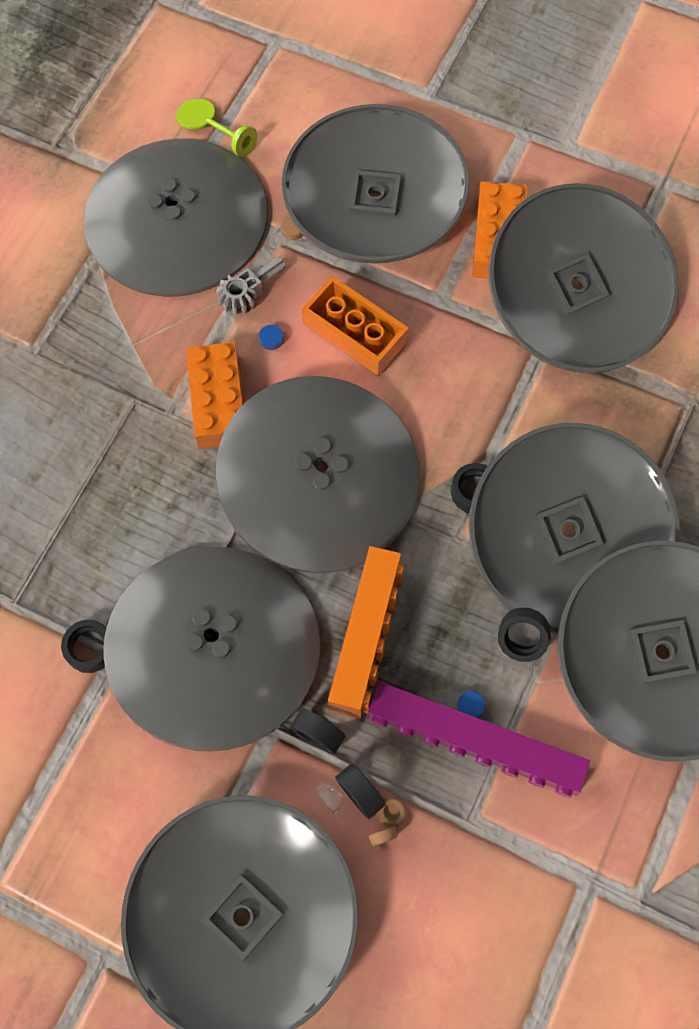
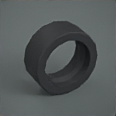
[451,463,488,513]
[498,608,551,662]
[61,620,106,673]
[290,708,346,755]
[335,763,386,819]

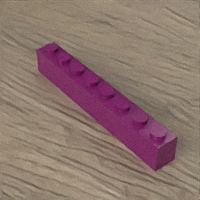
[367,681,591,798]

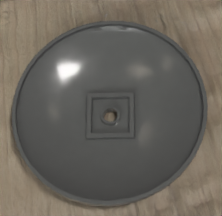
[282,104,469,264]
[84,139,267,297]
[488,183,678,373]
[216,376,419,573]
[469,423,680,633]
[558,541,699,762]
[104,547,320,752]
[121,795,358,1029]

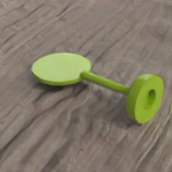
[176,99,257,158]

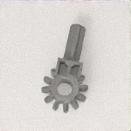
[216,257,286,315]

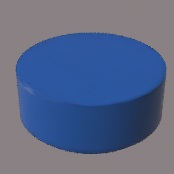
[259,325,284,350]
[457,691,485,718]

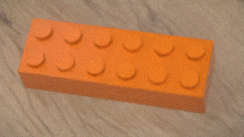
[328,546,405,720]

